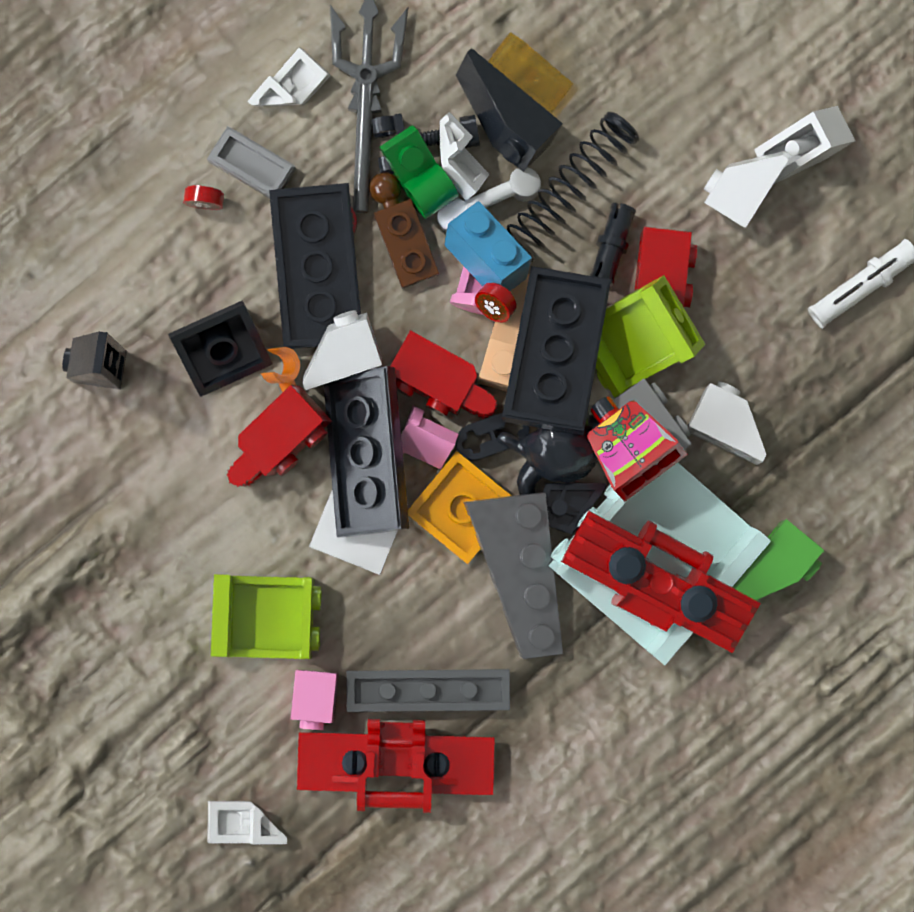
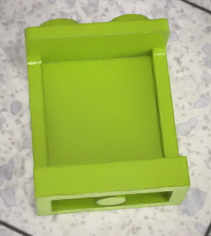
[596,275,706,398]
[211,574,322,659]

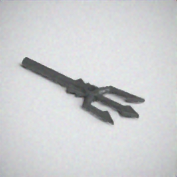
[330,0,409,214]

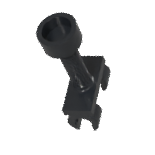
[371,113,480,175]

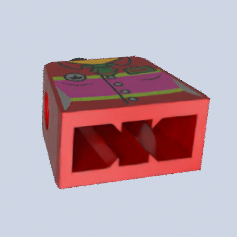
[587,396,688,502]

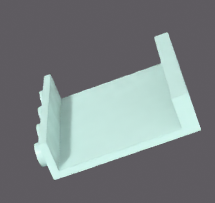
[549,463,771,665]

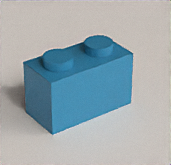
[444,201,532,291]

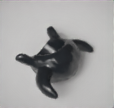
[497,412,599,495]

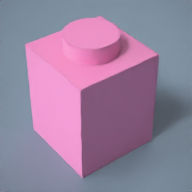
[291,670,339,730]

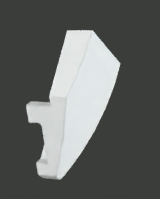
[248,48,331,106]
[440,112,489,201]
[207,801,287,845]

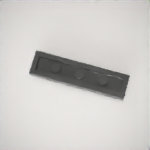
[346,669,510,712]

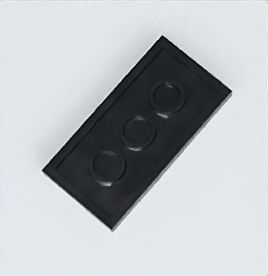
[269,183,361,349]
[502,266,611,435]
[323,366,409,538]

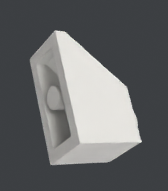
[754,106,855,184]
[704,151,791,228]
[303,310,382,390]
[687,382,767,465]

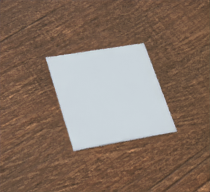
[309,490,408,575]

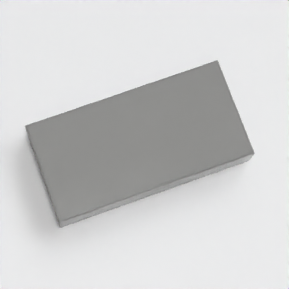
[207,126,296,198]

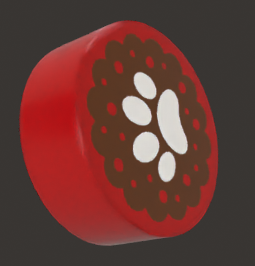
[183,185,225,210]
[475,283,517,323]

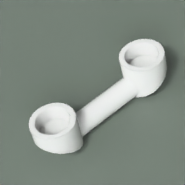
[437,168,541,232]

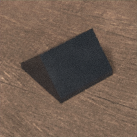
[168,300,273,397]

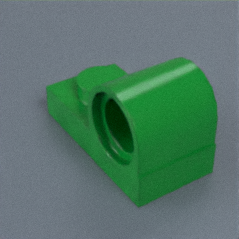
[379,125,459,219]

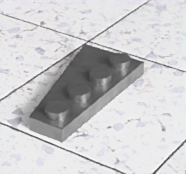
[463,492,563,659]

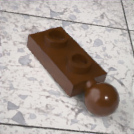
[369,172,439,289]

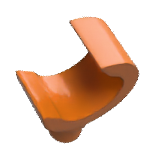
[261,347,300,392]

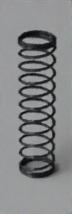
[507,112,639,262]

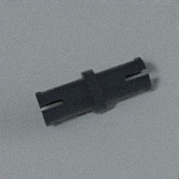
[590,203,636,286]

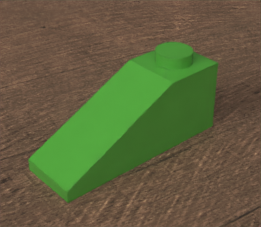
[733,519,824,600]

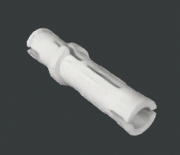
[808,239,914,329]

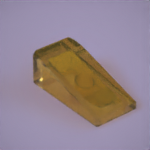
[488,32,574,114]

